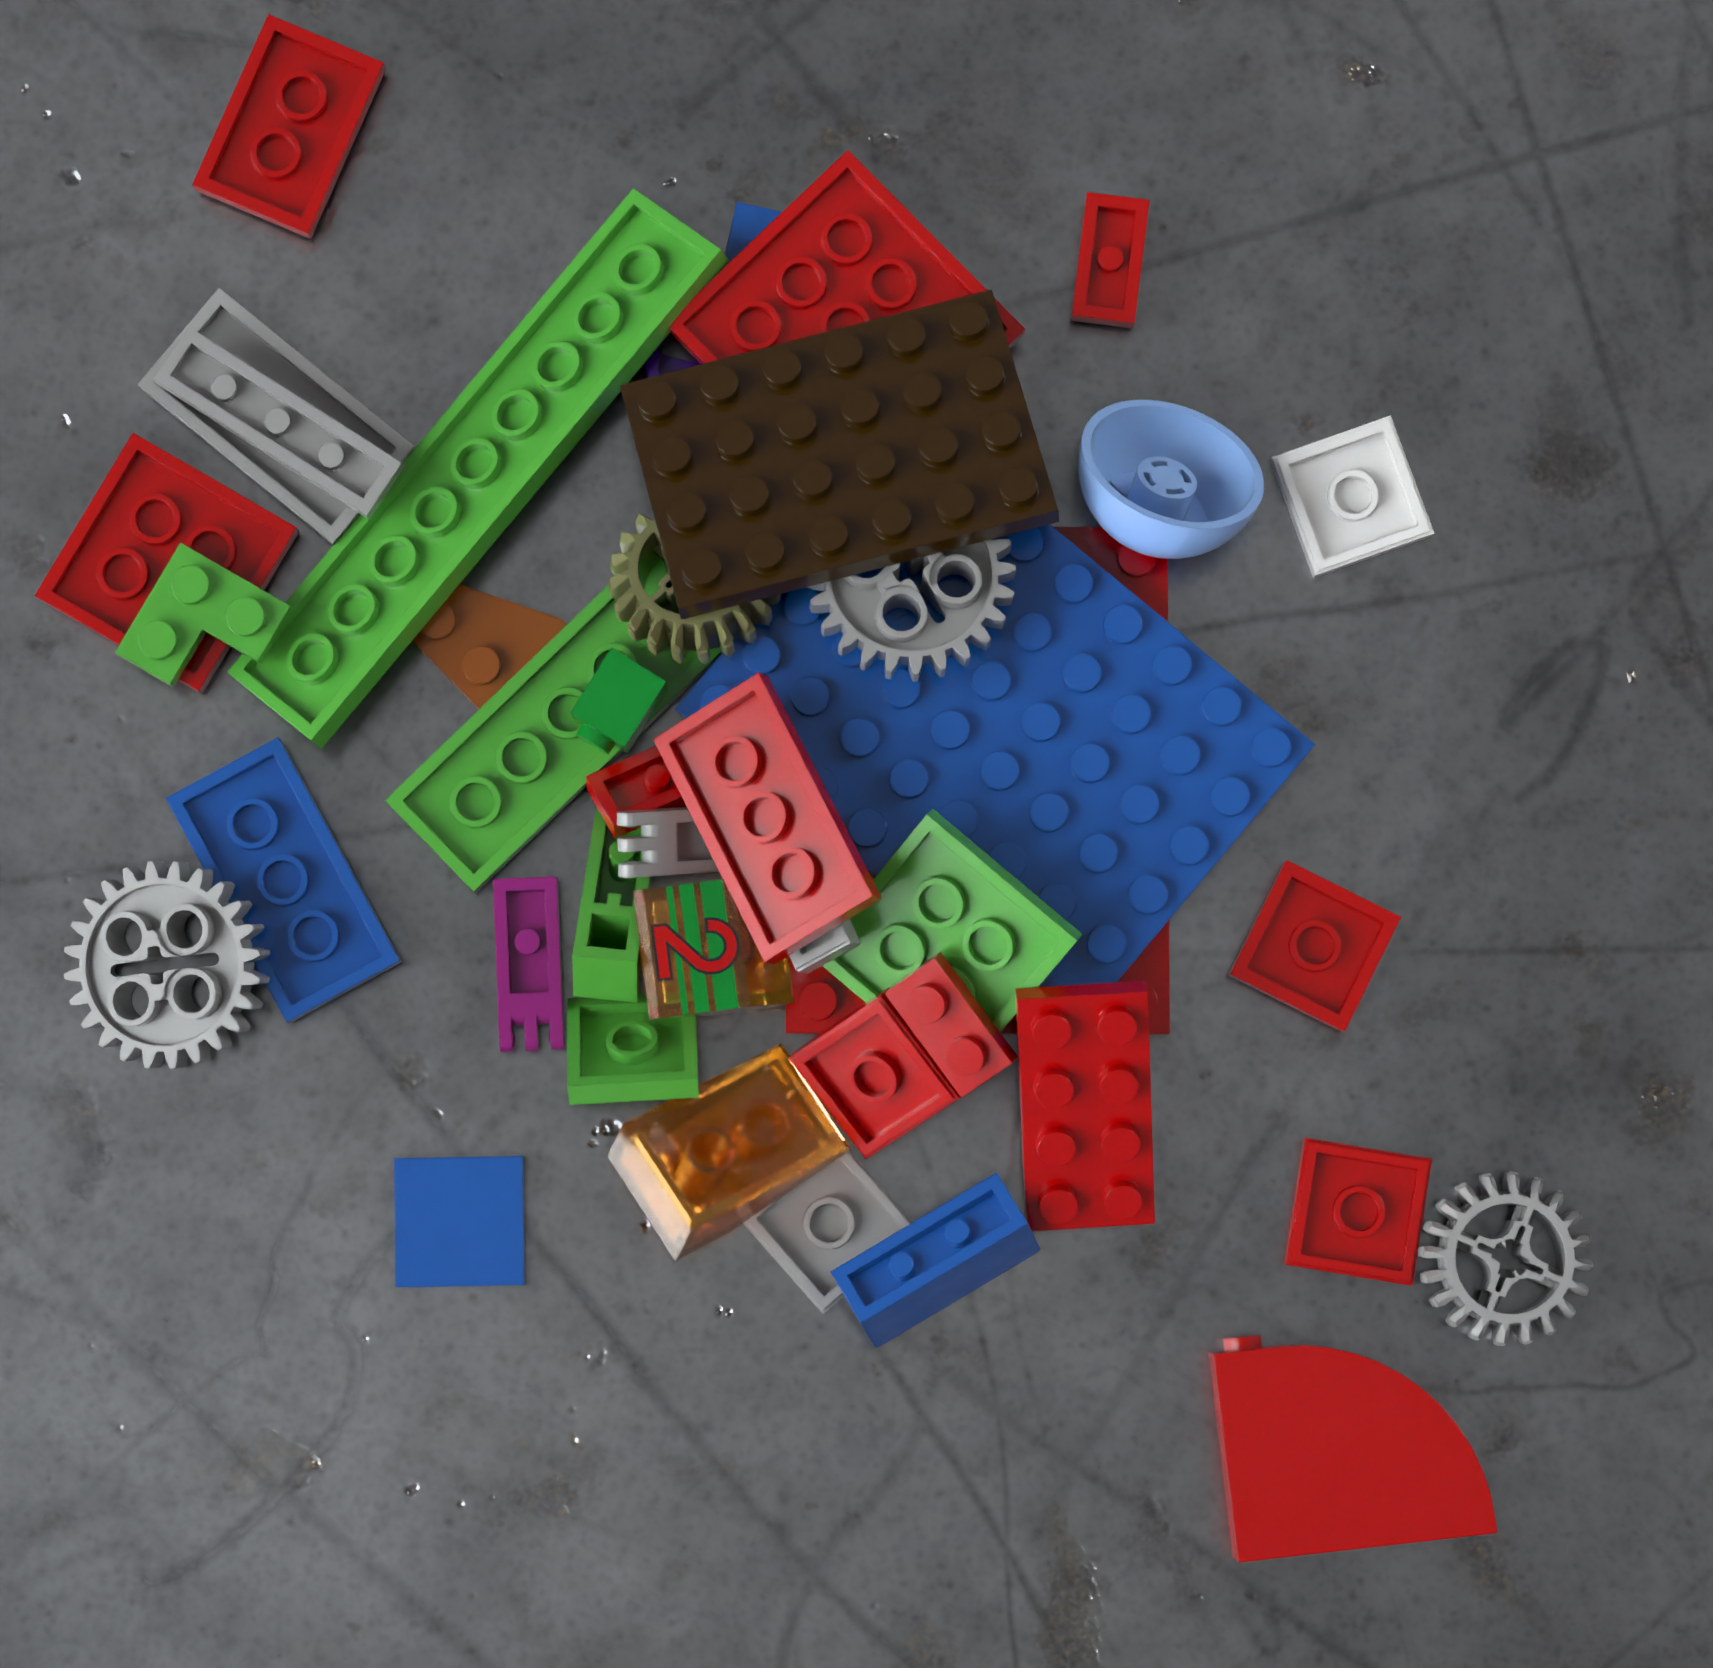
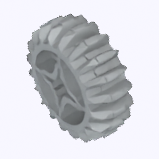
[1418,1171,1594,1346]

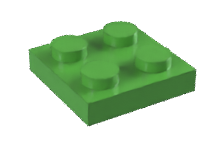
[567,991,699,1105]

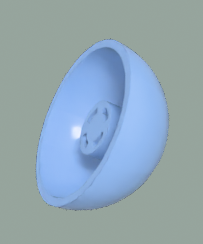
[1078,400,1264,559]

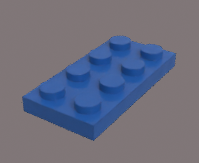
[165,737,402,1024]

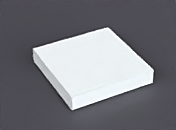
[1270,415,1434,578]

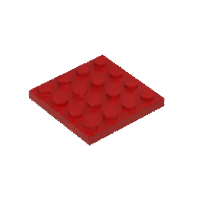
[669,150,1025,364]

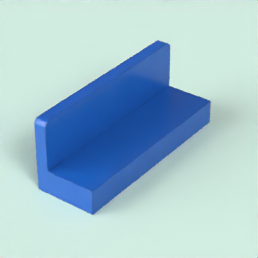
[830,1173,1040,1348]

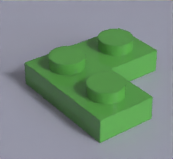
[115,543,294,688]

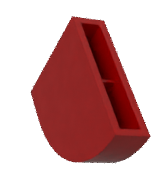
[1208,1334,1497,1563]

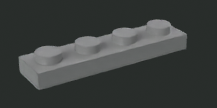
[153,326,404,520]

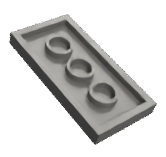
[138,288,415,545]

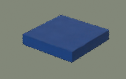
[394,1156,526,1287]

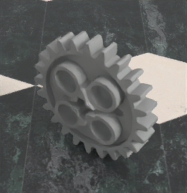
[806,539,1016,682]
[64,861,270,1069]

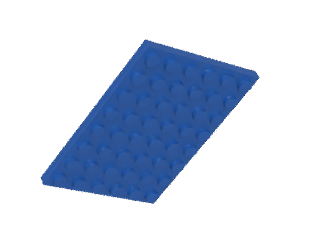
[675,524,1316,987]

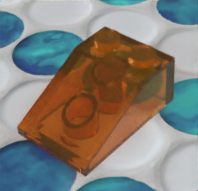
[607,1043,850,1261]

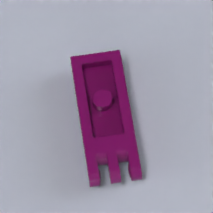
[493,876,565,1052]

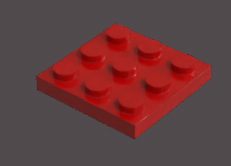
[34,433,300,694]

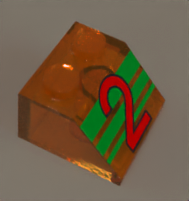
[633,879,794,1020]

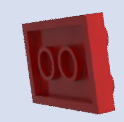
[192,14,386,239]

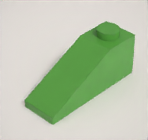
[572,807,654,1003]

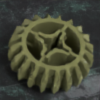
[608,513,781,665]

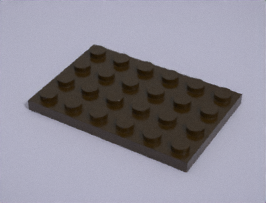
[620,289,1059,620]

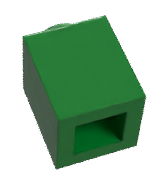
[570,647,668,755]

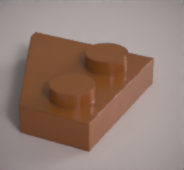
[412,584,567,710]

